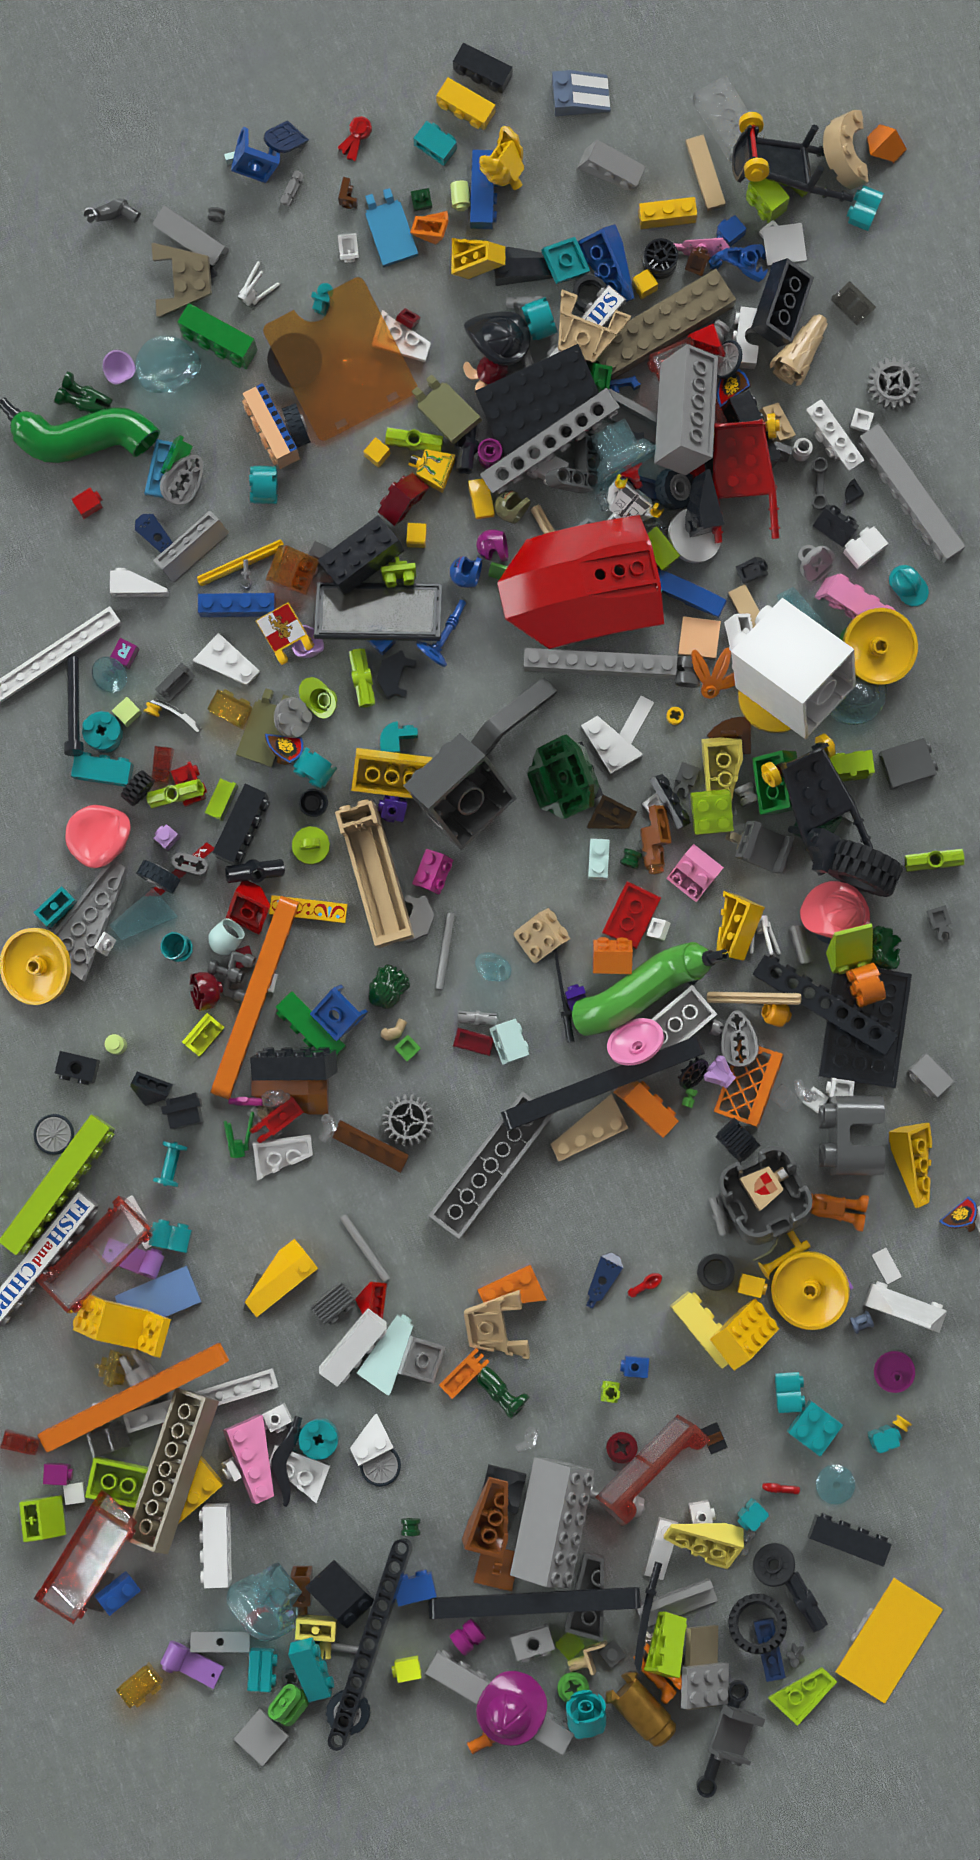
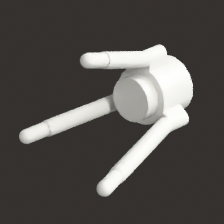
[238,261,280,306]
[750,915,781,955]

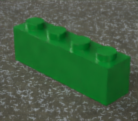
[276,991,347,1056]

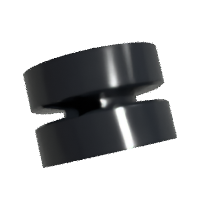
[643,238,678,279]

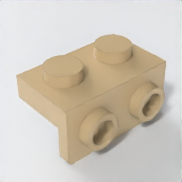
[759,403,796,443]

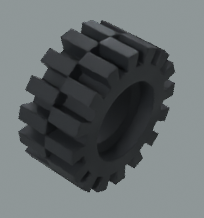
[121,770,155,806]

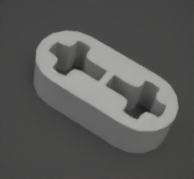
[172,852,208,876]

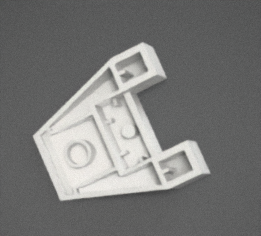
[863,1281,947,1333]

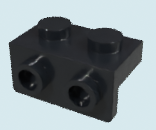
[813,504,859,547]

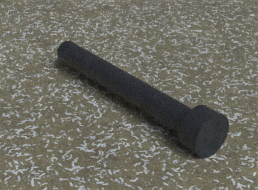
[64,656,84,757]

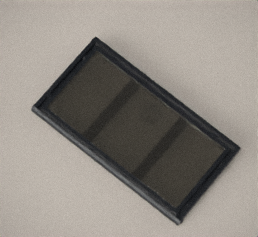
[313,582,442,641]

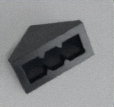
[130,1071,173,1106]

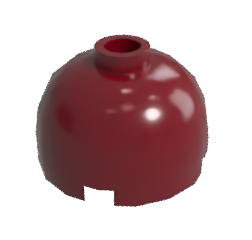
[189,972,223,1011]

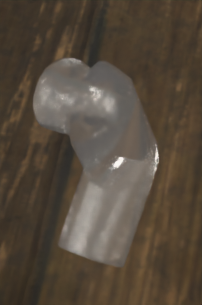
[793,1079,818,1102]

